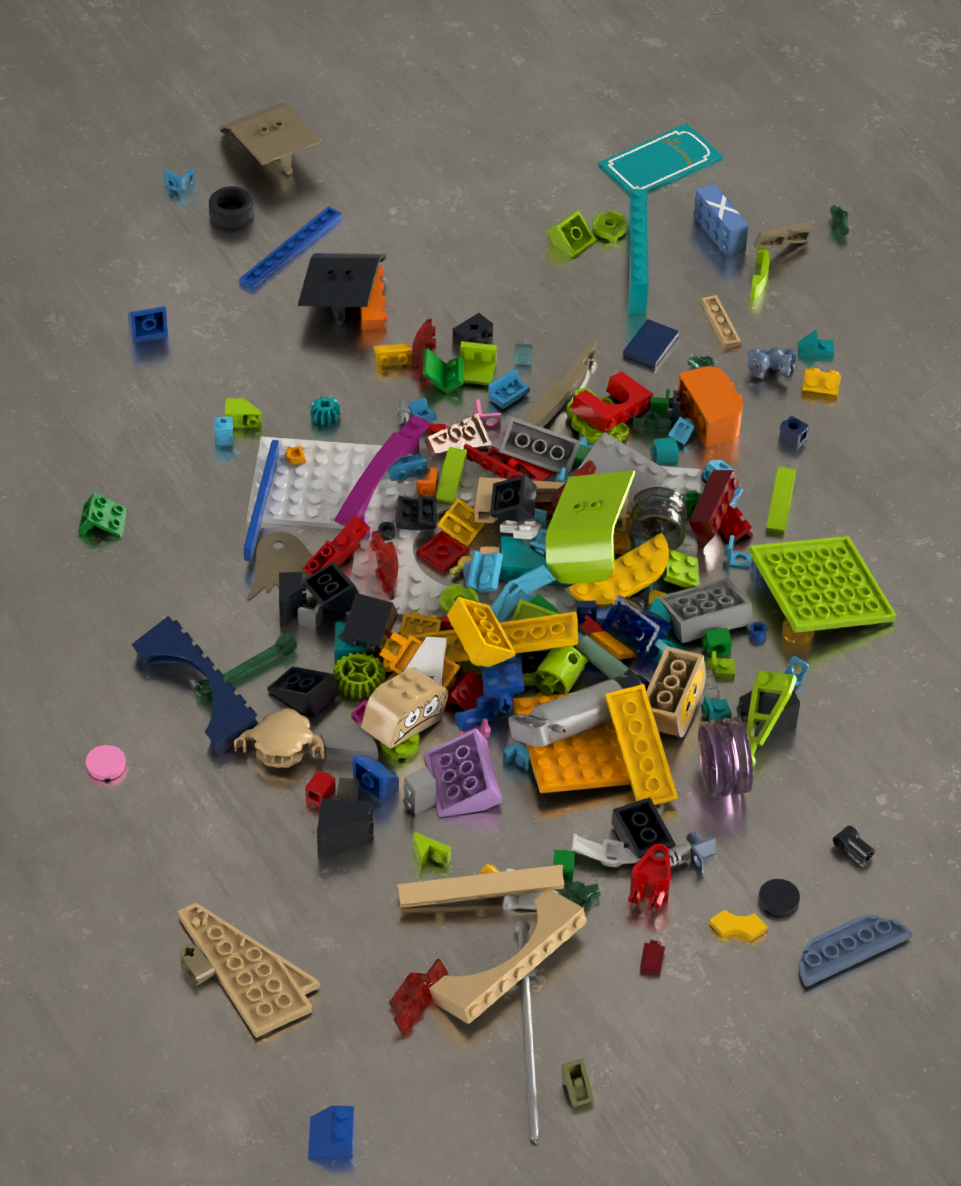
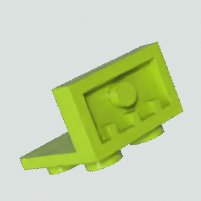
[460,341,497,385]

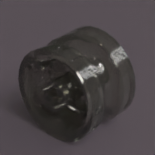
[628,487,687,550]

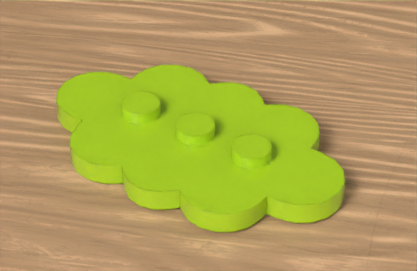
[566,388,629,445]

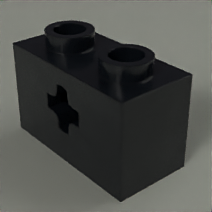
[452,313,493,347]

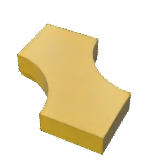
[709,910,768,941]

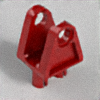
[628,844,671,910]

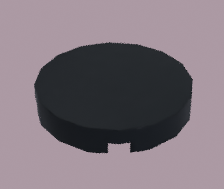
[758,879,800,916]

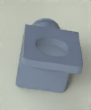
[686,831,716,874]

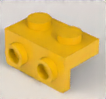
[802,368,841,397]

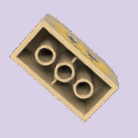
[646,646,706,737]

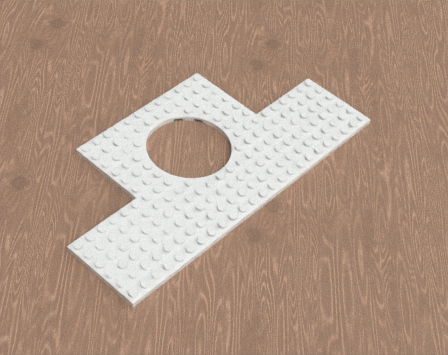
[247,437,701,622]

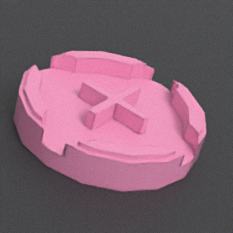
[85,745,126,780]

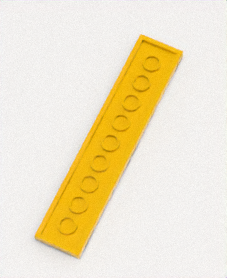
[383,612,578,672]

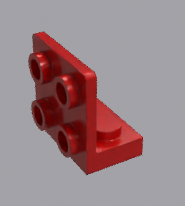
[445,669,484,711]

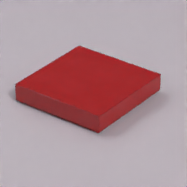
[416,530,470,574]

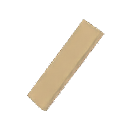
[700,295,741,350]

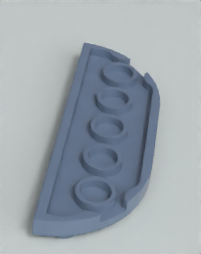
[799,915,912,987]

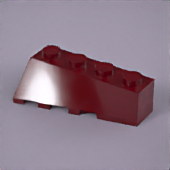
[689,470,739,549]

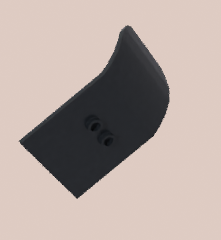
[298,253,387,326]

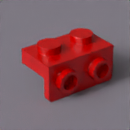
[719,504,753,543]

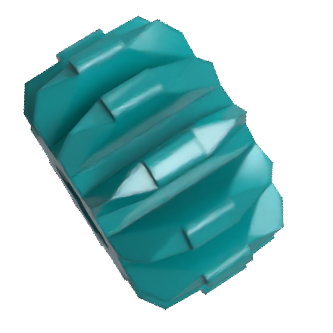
[310,396,341,426]

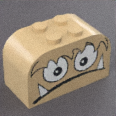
[361,668,448,749]

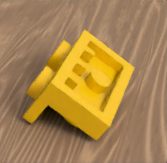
[374,343,412,366]
[399,611,442,637]

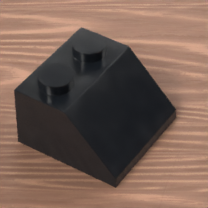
[490,475,537,522]
[279,572,307,627]

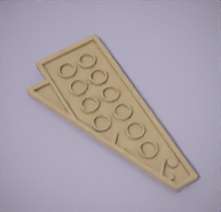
[177,903,320,1038]

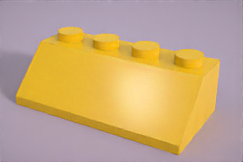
[447,597,516,667]

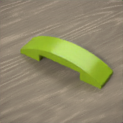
[750,248,770,300]

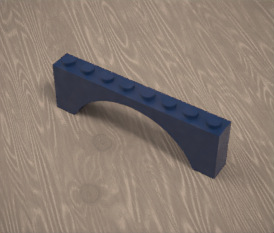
[131,616,259,754]

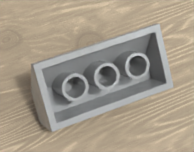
[499,417,581,475]

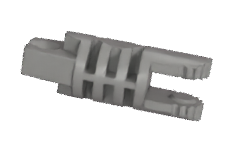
[654,843,691,867]

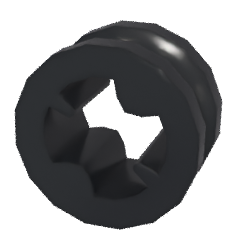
[378,522,395,541]

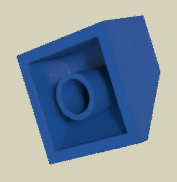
[128,306,168,340]
[353,755,399,804]
[308,1106,354,1158]

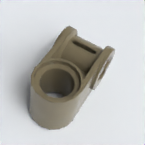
[180,944,216,986]

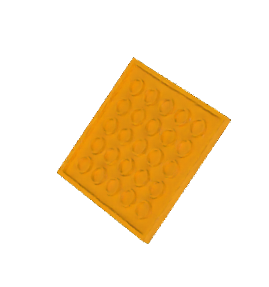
[512,693,631,793]

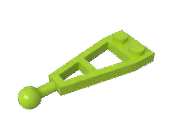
[739,670,797,769]

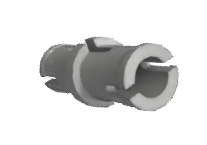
[397,398,411,429]

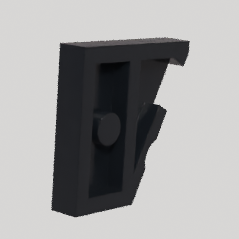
[668,390,681,429]

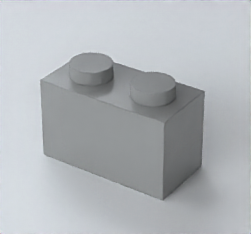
[403,767,436,815]

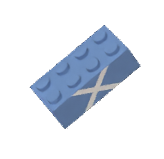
[693,184,749,257]

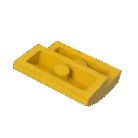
[437,498,486,548]

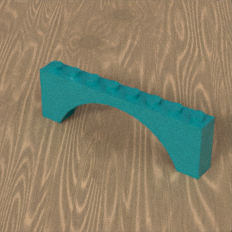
[628,189,649,315]
[499,536,653,593]

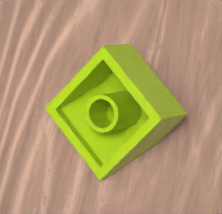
[545,210,596,257]

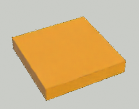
[590,630,641,660]

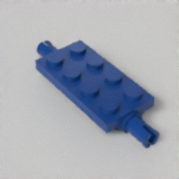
[482,653,524,713]

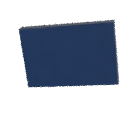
[623,319,679,368]

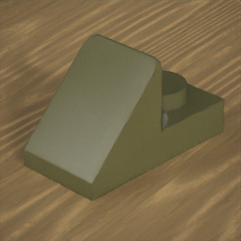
[562,1058,594,1107]

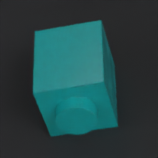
[650,437,679,465]

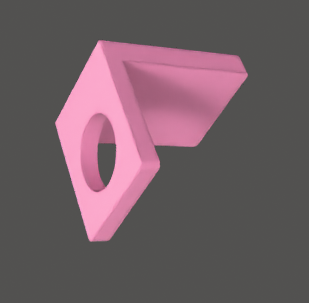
[473,399,501,429]

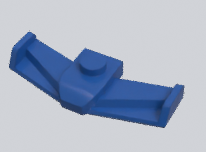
[455,693,518,731]

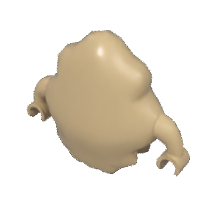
[234,708,325,768]

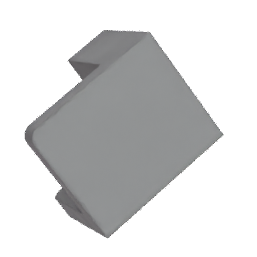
[298,603,324,630]

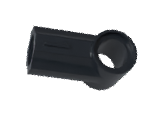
[833,825,875,864]

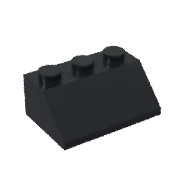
[304,561,359,612]

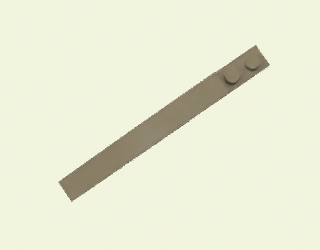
[524,340,597,428]

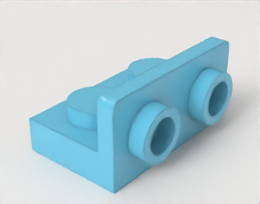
[467,551,503,593]

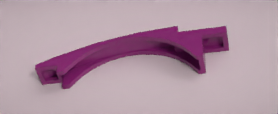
[335,414,429,526]

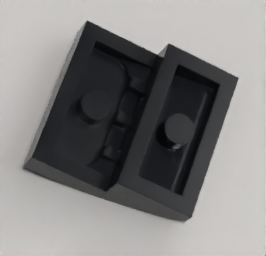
[396,495,437,530]

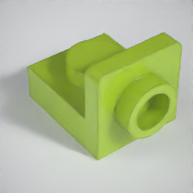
[707,651,735,679]

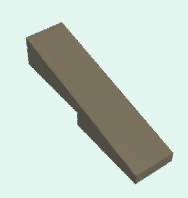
[753,221,814,248]

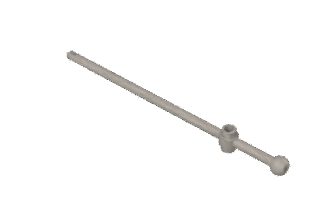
[514,919,539,1141]

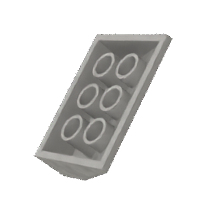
[574,433,667,518]
[658,578,753,643]

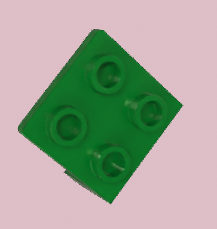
[423,348,464,394]
[78,492,127,537]

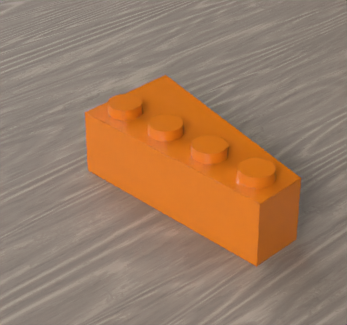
[360,265,387,330]

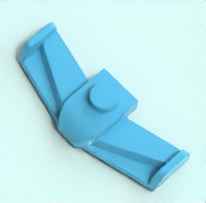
[491,565,556,623]

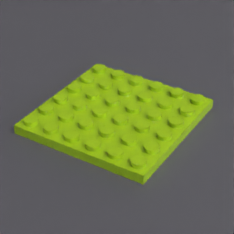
[748,536,897,633]

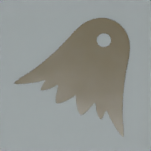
[247,532,313,600]

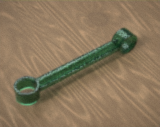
[195,633,298,702]

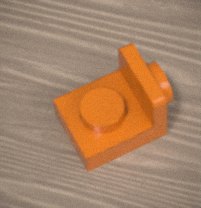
[417,467,438,497]

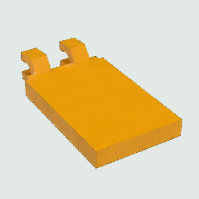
[379,631,460,689]

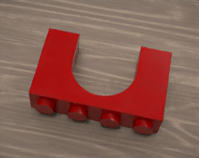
[571,371,653,433]

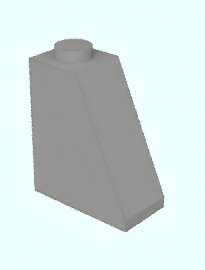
[321,723,378,762]

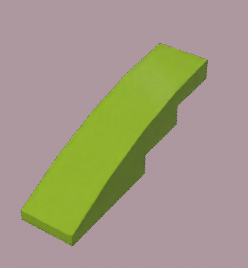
[766,466,797,533]

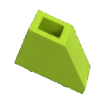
[225,398,262,427]

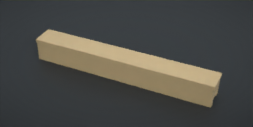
[397,865,564,908]

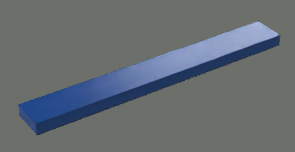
[239,206,342,291]
[244,440,279,562]

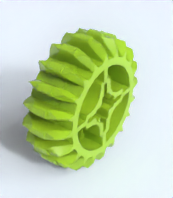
[333,651,386,700]

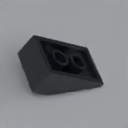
[267,666,340,715]
[611,797,676,859]

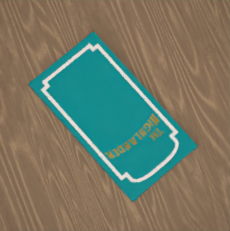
[598,123,723,194]

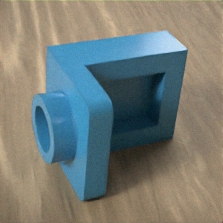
[409,398,437,424]

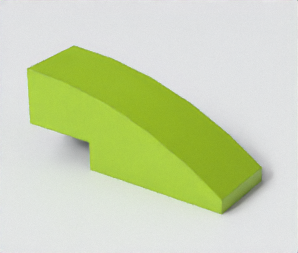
[436,447,467,504]

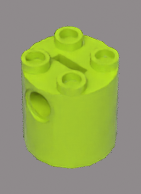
[533,645,587,695]

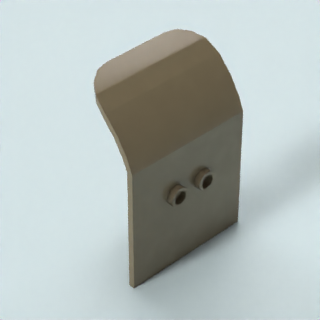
[218,103,322,175]

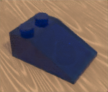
[601,595,673,660]

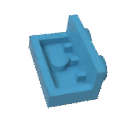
[488,369,530,409]

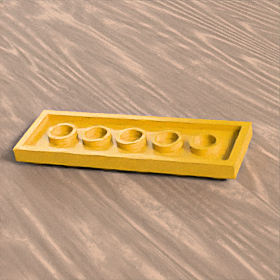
[605,684,678,806]

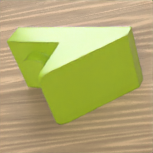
[413,832,451,868]

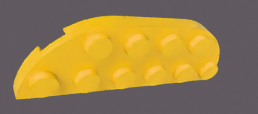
[568,533,669,607]

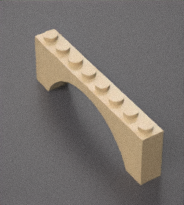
[475,477,629,532]
[429,888,587,1024]

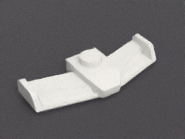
[571,834,654,867]

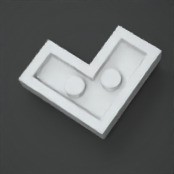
[500,519,542,539]

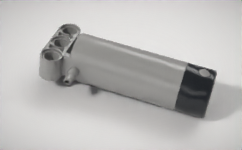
[508,673,642,747]

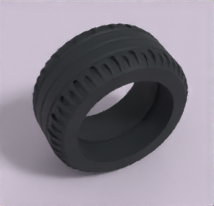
[209,186,254,229]

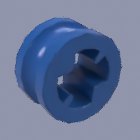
[749,622,767,641]

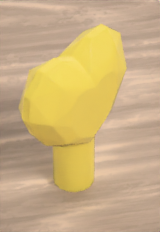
[450,556,472,576]

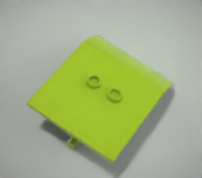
[546,470,635,584]

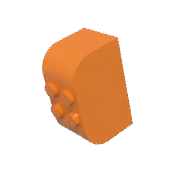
[678,366,743,447]

